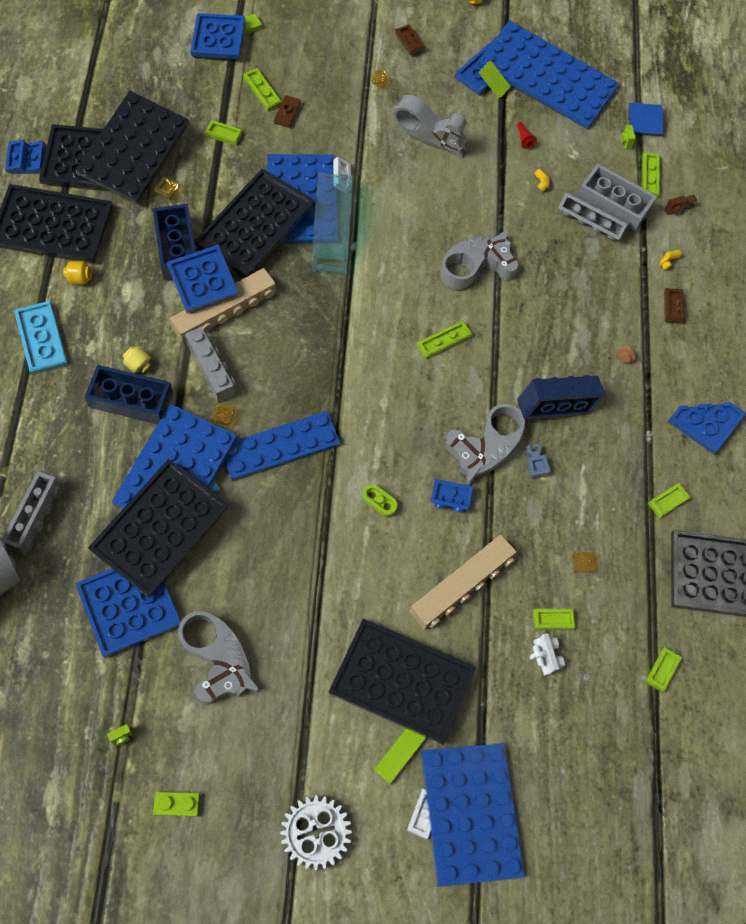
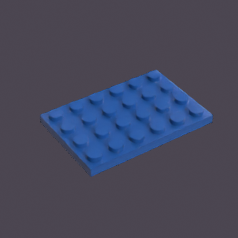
[267,154,337,244]
[112,404,238,509]
[421,743,525,887]

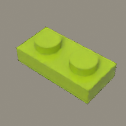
[153,792,200,817]

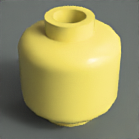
[123,346,151,374]

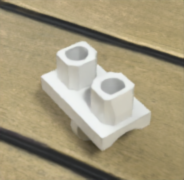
[529,634,565,676]

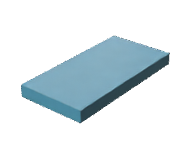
[14,301,68,375]

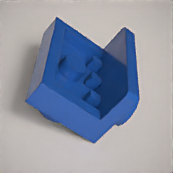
[431,479,473,513]

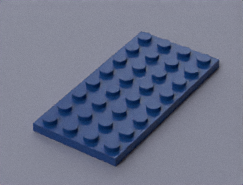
[477,20,619,129]

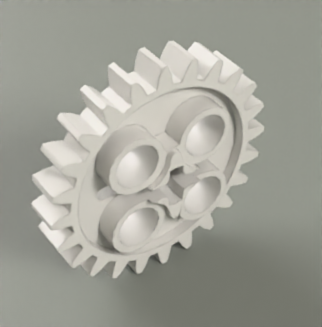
[280,795,352,871]

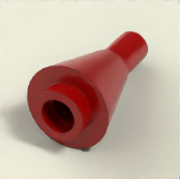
[517,122,537,149]

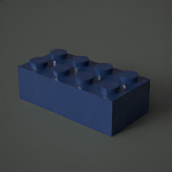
[152,204,196,280]
[85,364,173,424]
[517,375,605,419]

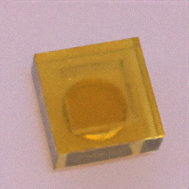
[154,177,179,200]
[211,402,235,427]
[573,552,595,573]

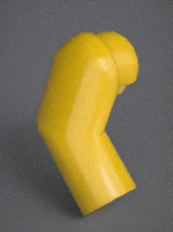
[534,168,550,192]
[660,250,682,270]

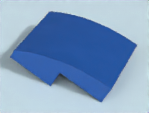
[628,103,663,136]
[5,139,46,174]

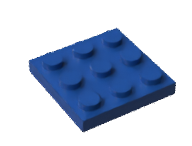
[190,13,246,59]
[166,245,238,313]

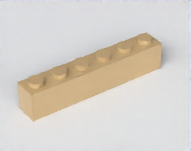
[170,268,276,343]
[409,534,516,630]

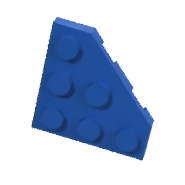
[668,402,746,454]

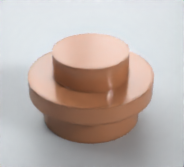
[617,346,636,363]

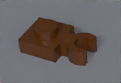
[664,195,697,215]

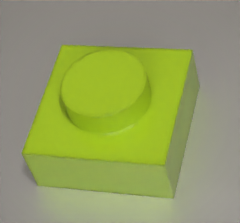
[621,125,636,150]
[107,724,133,746]

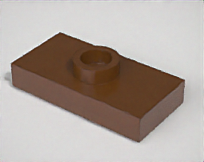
[395,24,425,56]
[274,95,301,128]
[664,288,684,323]

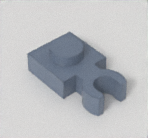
[526,444,551,478]

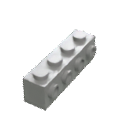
[558,191,630,241]
[185,327,236,403]
[2,471,60,556]

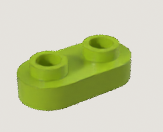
[362,484,397,517]

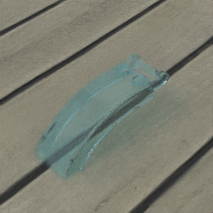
[311,173,353,275]

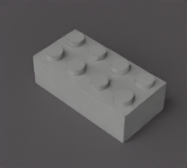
[578,164,657,232]

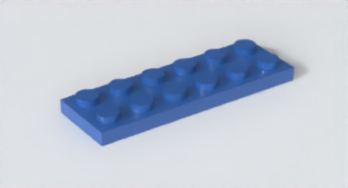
[225,411,340,482]

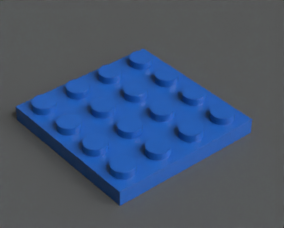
[75,568,181,658]

